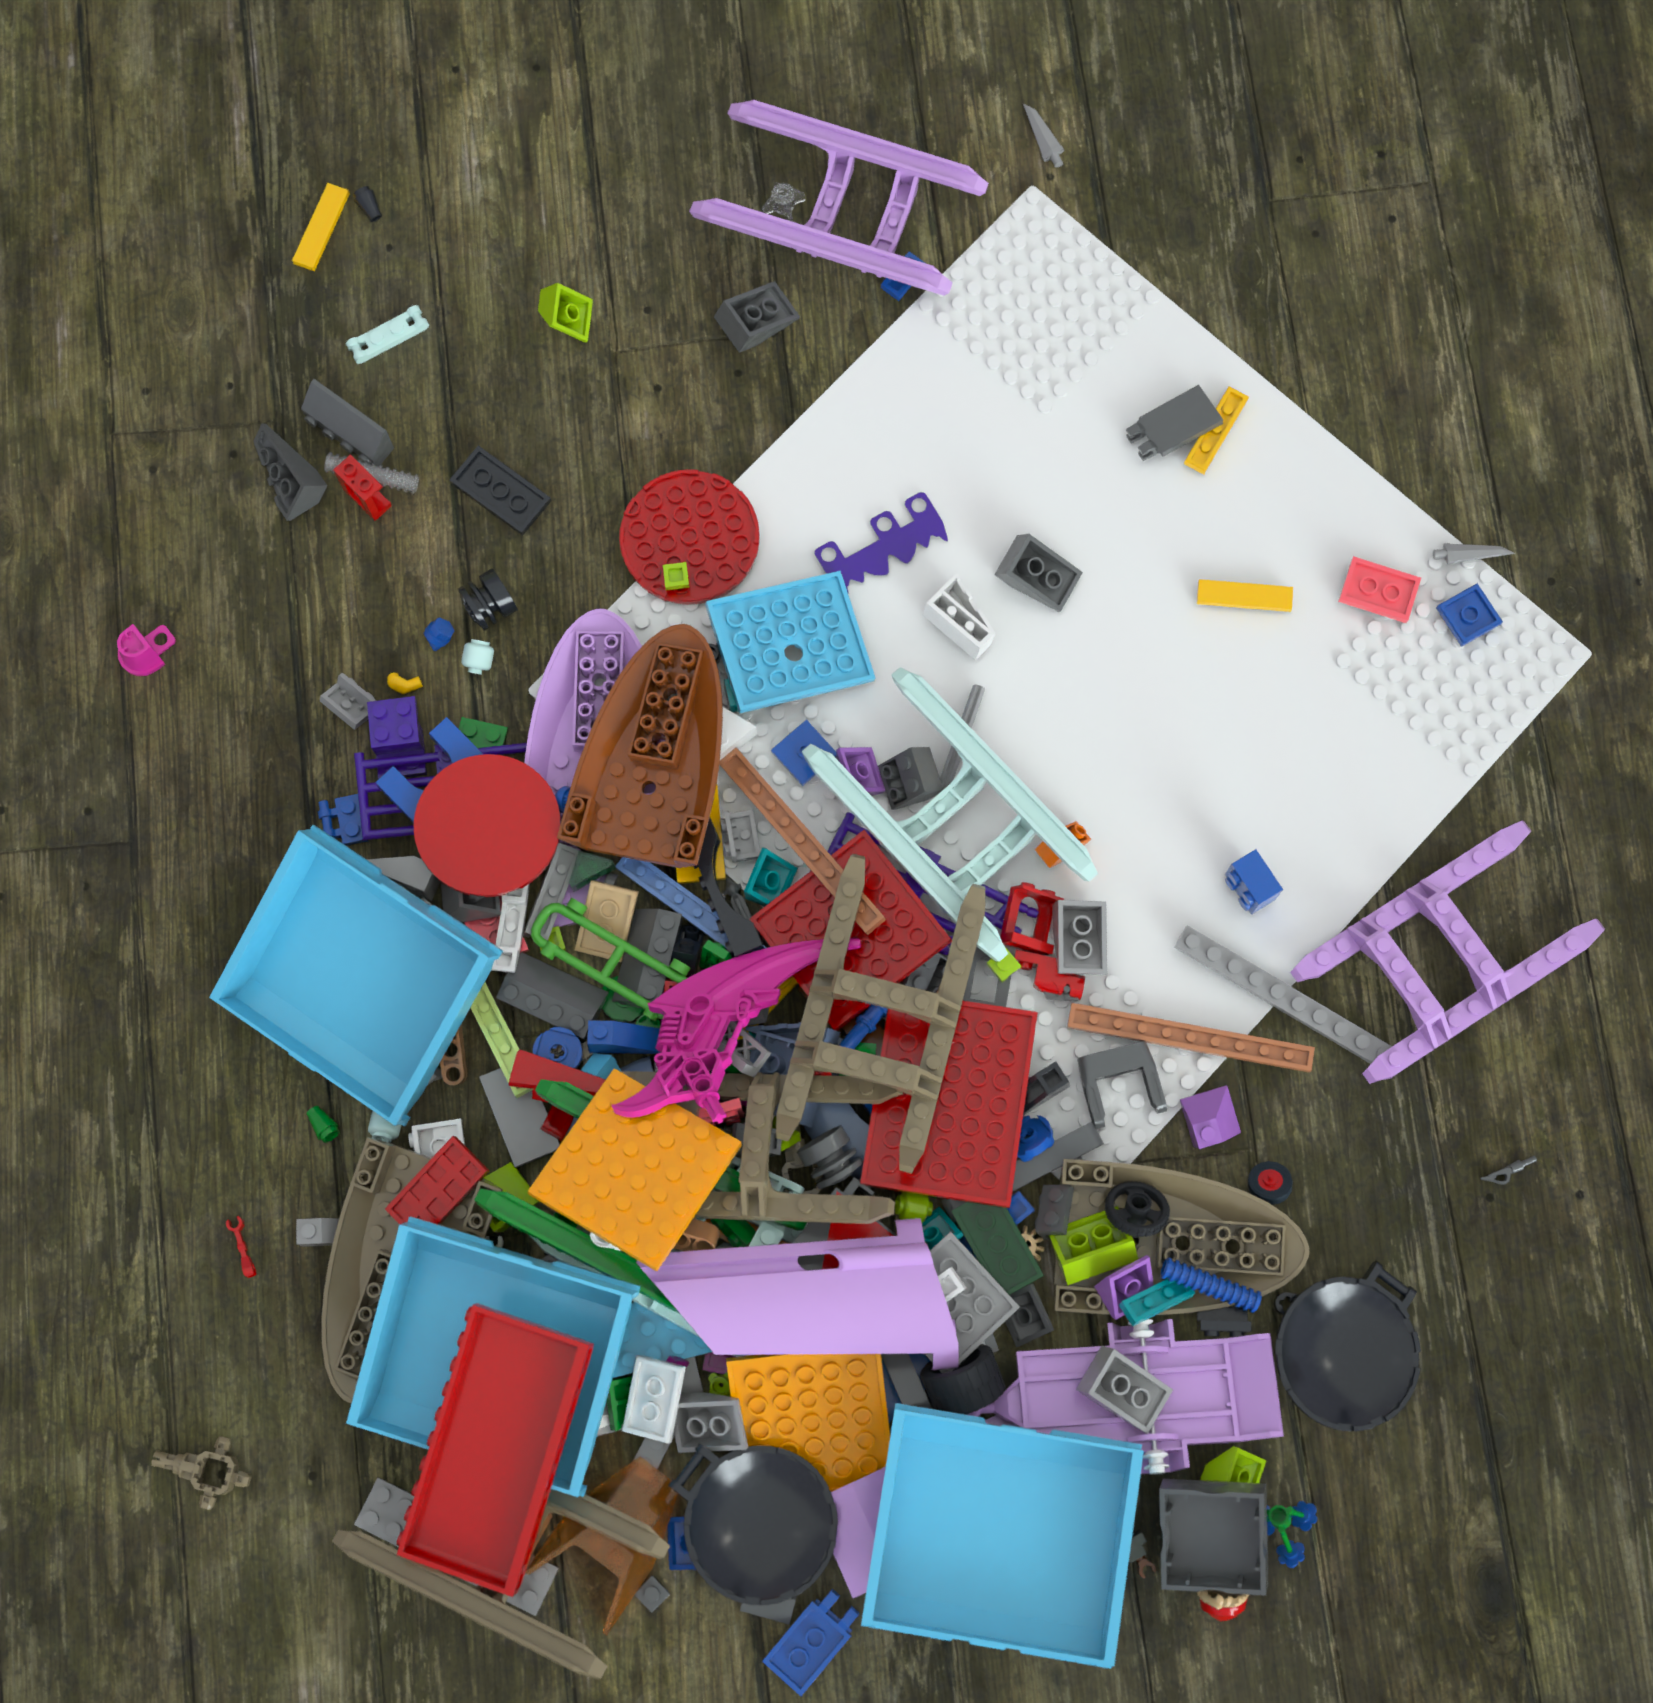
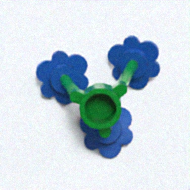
[1267,1501,1317,1568]

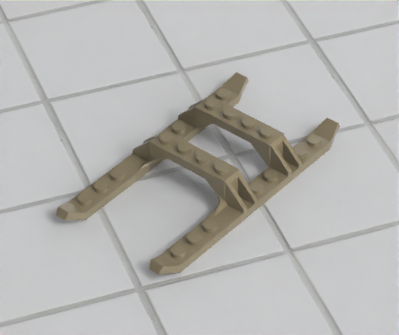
[776,854,985,1174]
[620,1071,903,1224]
[332,1489,670,1679]

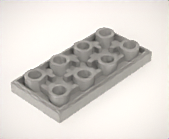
[479,1068,560,1168]

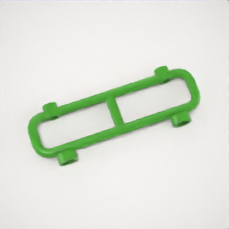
[531,898,691,1021]

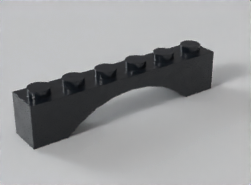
[693,818,765,957]
[1023,1061,1070,1116]

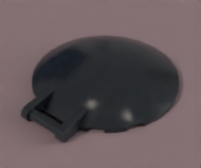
[1275,1260,1421,1431]
[668,1443,838,1605]

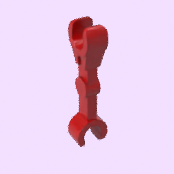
[226,1216,257,1278]

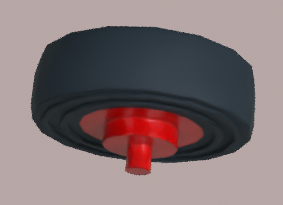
[1247,1161,1293,1205]

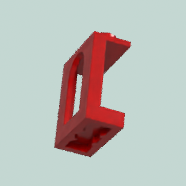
[333,454,392,521]
[1000,882,1064,956]

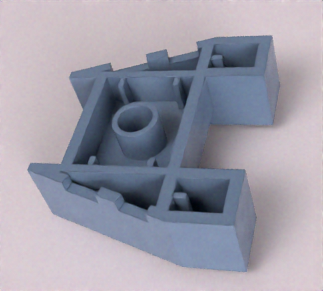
[745,1022,840,1128]

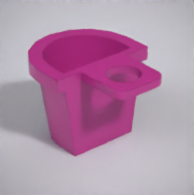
[117,624,176,676]

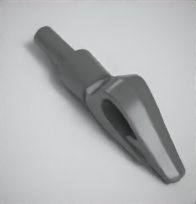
[1480,1156,1537,1185]

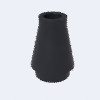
[353,186,382,222]

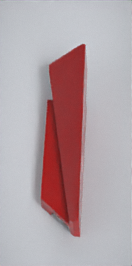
[509,1049,606,1103]

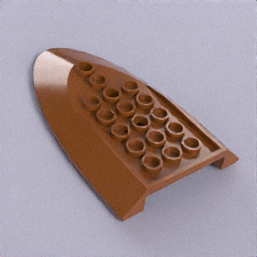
[557,624,723,868]

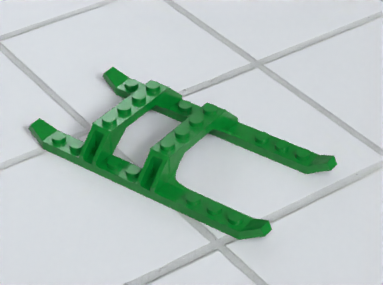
[474,1079,807,1314]

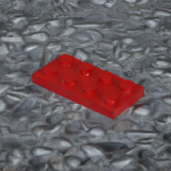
[385,1136,489,1225]

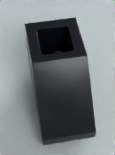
[672,925,705,978]

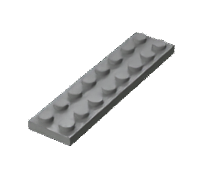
[354,1478,559,1616]

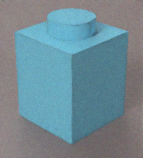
[580,1053,621,1079]

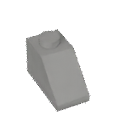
[296,1218,339,1247]

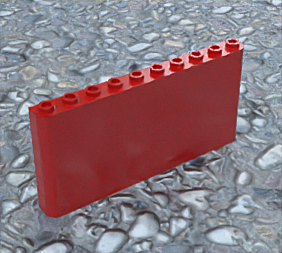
[396,1303,594,1597]

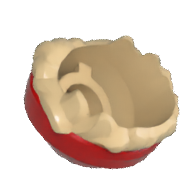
[1197,1590,1249,1622]

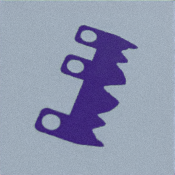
[815,492,948,594]

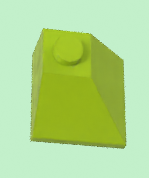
[538,283,593,343]
[1200,1446,1266,1483]

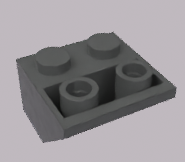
[878,747,943,810]
[898,953,947,993]

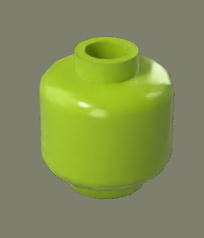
[894,1192,933,1223]

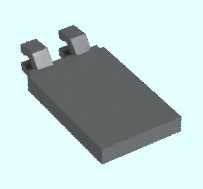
[1126,385,1223,461]

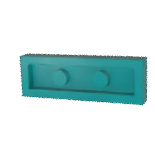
[1119,1279,1195,1327]

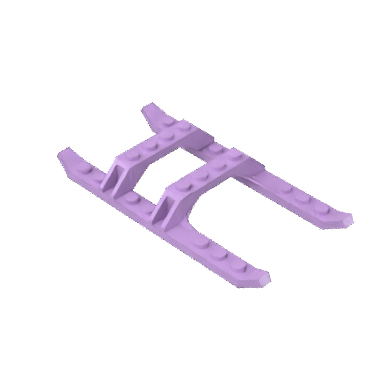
[689,100,989,296]
[1290,821,1605,1084]

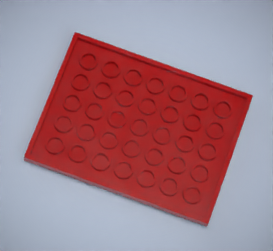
[860,1001,1038,1208]

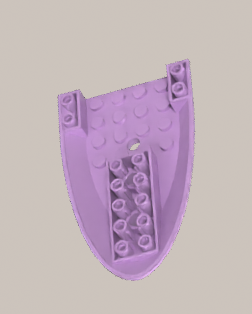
[524,609,665,846]

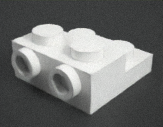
[408,1118,465,1158]

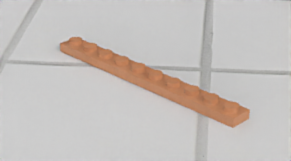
[719,748,886,935]
[1067,1003,1315,1073]

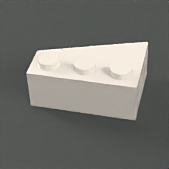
[923,573,995,660]
[720,707,757,760]

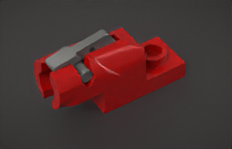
[1014,950,1086,1001]

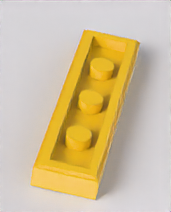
[292,183,350,271]
[1184,386,1249,475]
[1197,579,1293,612]

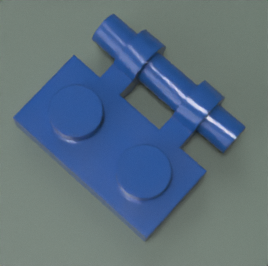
[318,794,368,846]

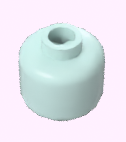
[461,639,494,675]
[368,1111,401,1143]

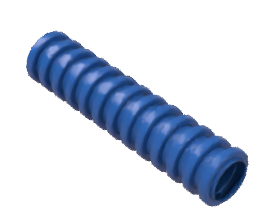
[1160,1257,1262,1313]

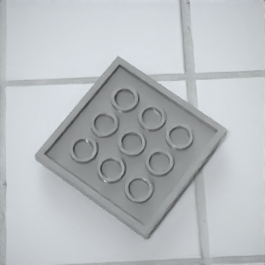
[924,1232,1020,1373]

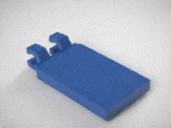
[762,1588,859,1696]

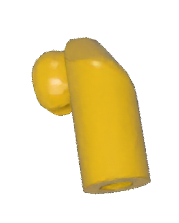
[387,673,423,694]

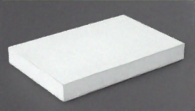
[622,1355,686,1443]

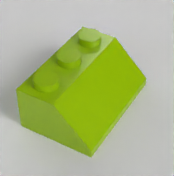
[1048,1206,1138,1285]

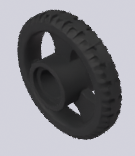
[1105,1181,1170,1237]

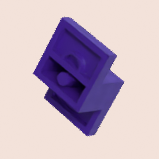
[367,696,427,779]

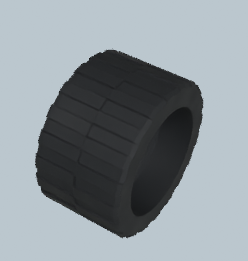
[920,1344,1005,1415]

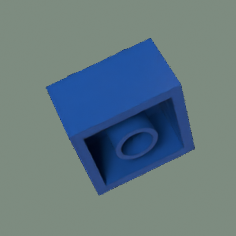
[1225,849,1283,915]

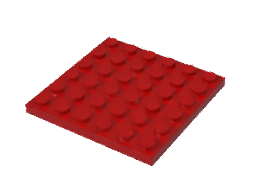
[750,830,952,1031]

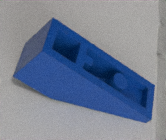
[587,1020,660,1054]

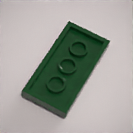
[951,1202,1044,1295]

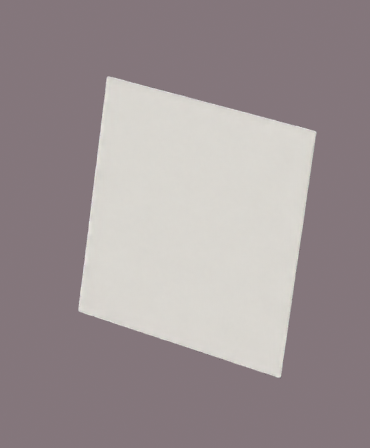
[529,186,1592,1180]

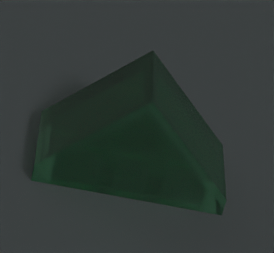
[569,851,616,892]

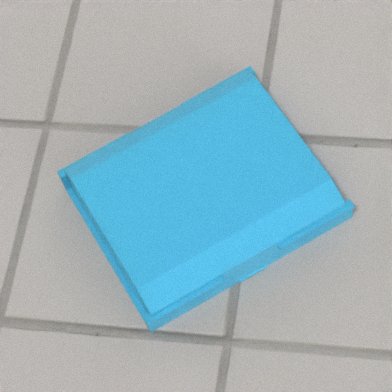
[209,825,503,1126]
[346,1216,641,1497]
[861,1403,1144,1669]

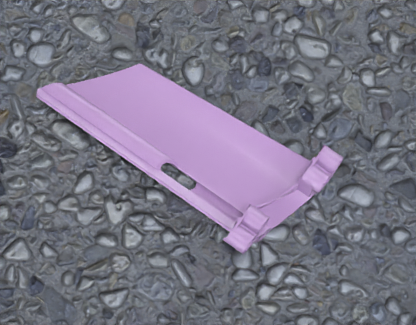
[636,1218,959,1370]

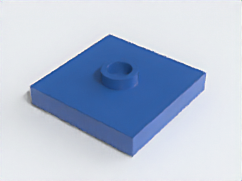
[1436,583,1503,647]
[771,719,836,787]

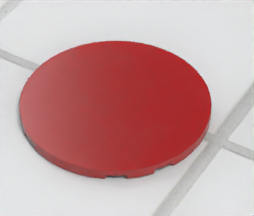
[619,469,760,605]
[414,754,561,897]

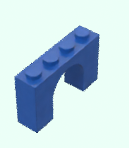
[375,717,483,824]

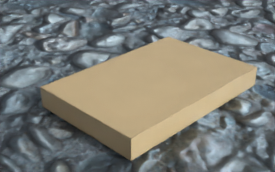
[575,880,639,962]

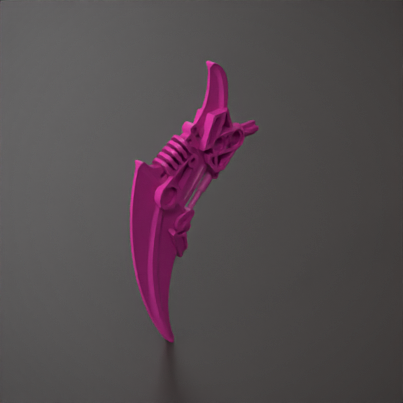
[612,938,861,1123]

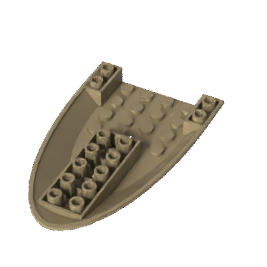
[321,1137,503,1403]
[1053,1159,1309,1315]

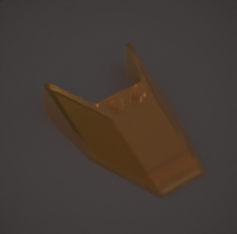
[525,1456,678,1636]

